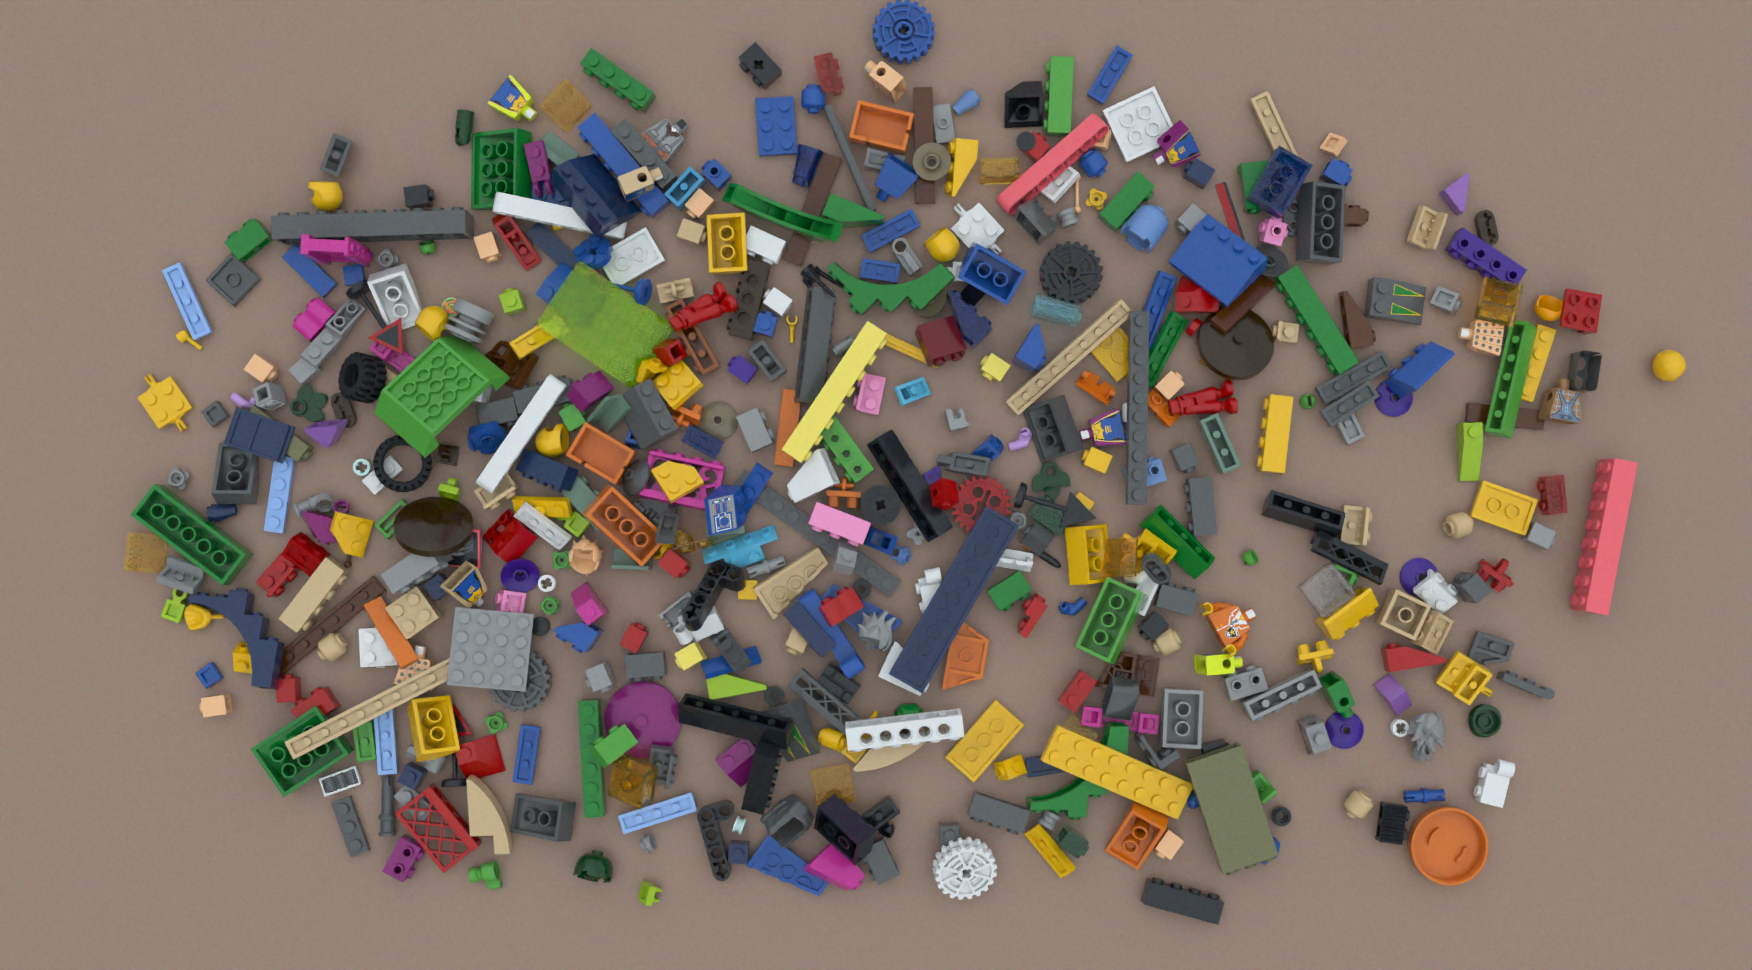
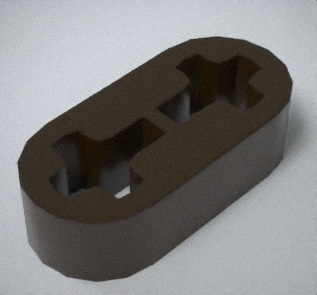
[1474,210,1499,246]
[331,392,357,428]

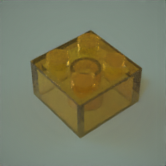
[1474,277,1523,327]
[608,753,658,810]

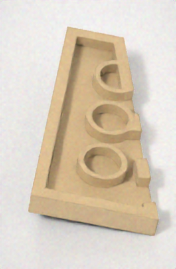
[753,546,828,620]

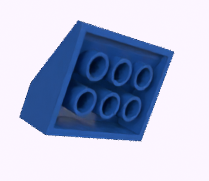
[1169,214,1268,307]

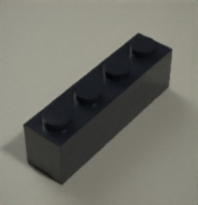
[1261,490,1346,537]
[741,741,782,815]
[1141,877,1224,925]

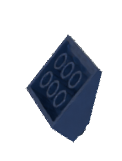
[549,154,642,238]

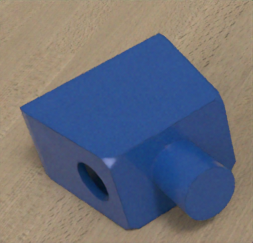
[875,152,919,202]

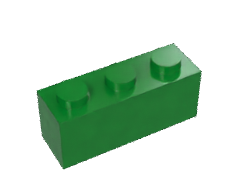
[1098,171,1155,232]

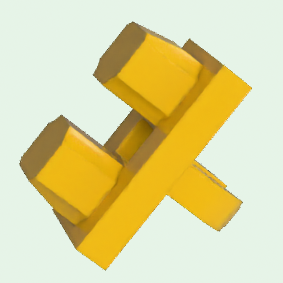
[1296,640,1334,674]

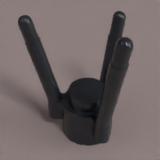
[800,264,843,297]

